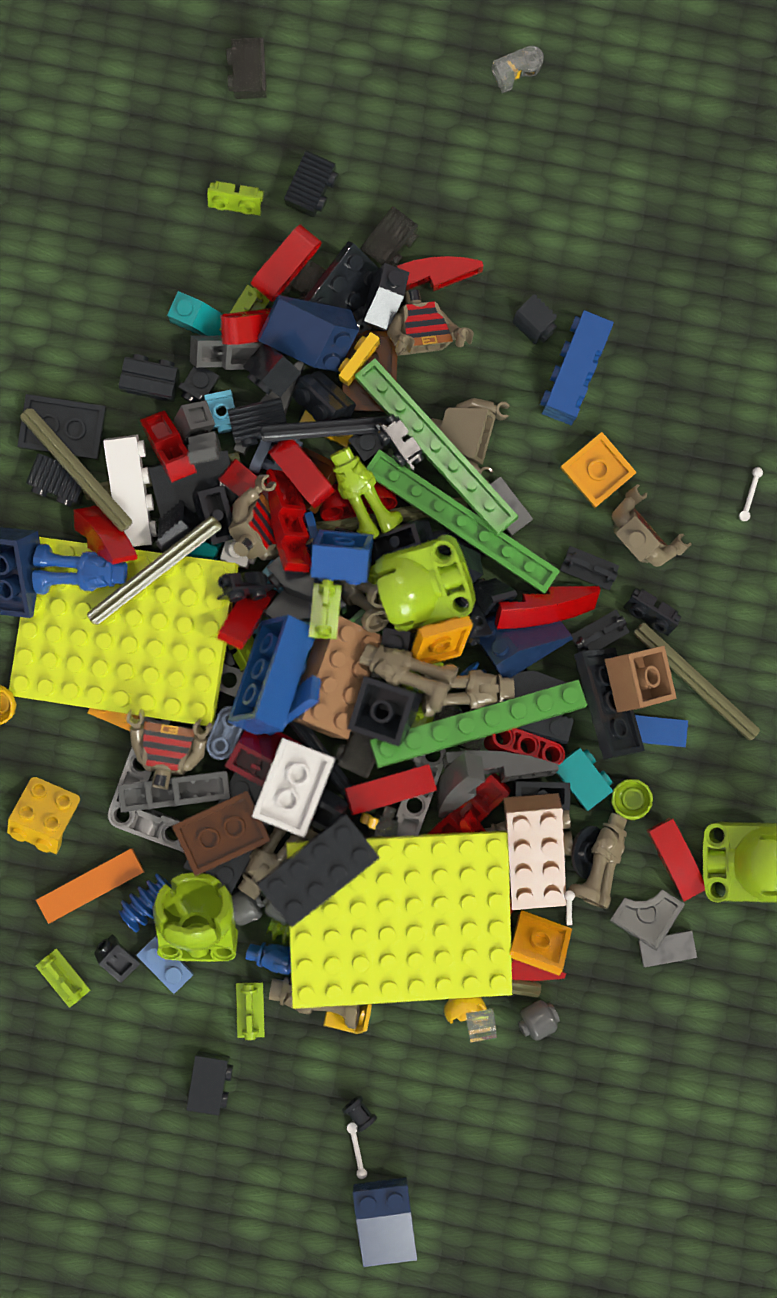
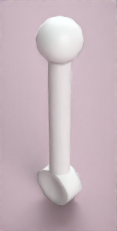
[739,467,763,522]
[564,890,575,926]
[347,1122,367,1179]

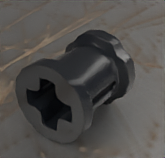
[342,1095,377,1133]

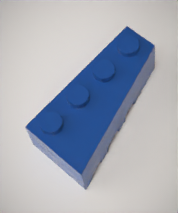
[540,310,614,426]

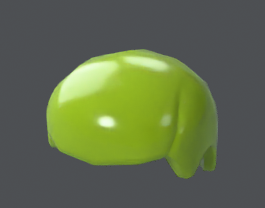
[611,779,653,820]

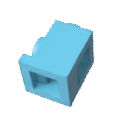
[204,390,236,433]

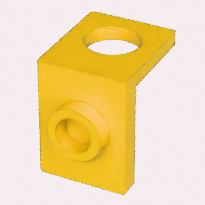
[323,1004,372,1034]

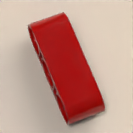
[251,224,322,302]
[221,308,272,345]
[268,439,336,509]
[319,482,397,521]
[483,728,565,765]

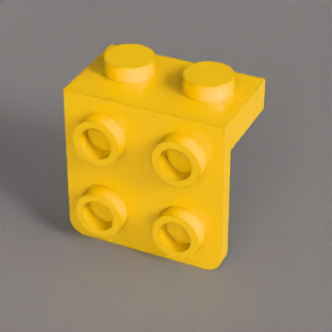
[7,777,80,854]

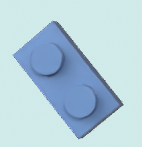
[136,935,194,994]

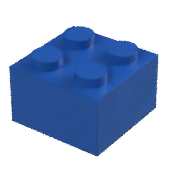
[311,530,373,585]

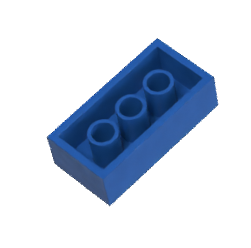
[228,615,314,735]

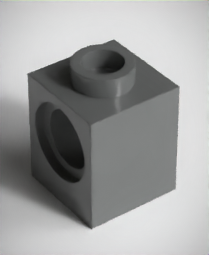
[174,401,215,444]

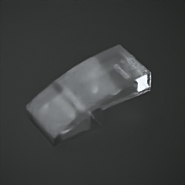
[466,1009,497,1043]

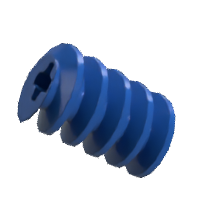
[118,873,172,932]

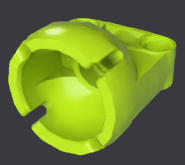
[375,535,476,631]
[703,822,777,903]
[153,873,238,962]

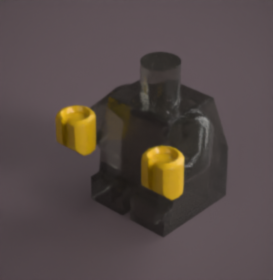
[360,806,399,838]

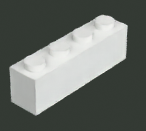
[103,435,158,547]

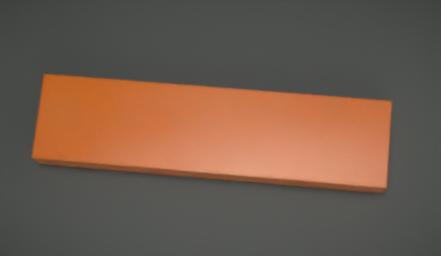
[36,848,145,924]

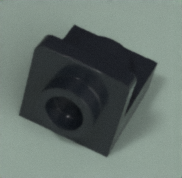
[178,366,220,403]
[94,934,140,983]

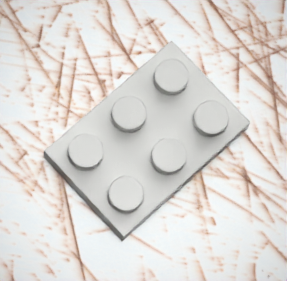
[252,738,335,837]

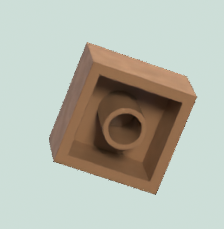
[605,646,677,712]

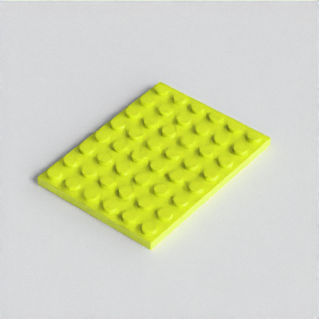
[9,537,239,726]
[286,831,512,1009]

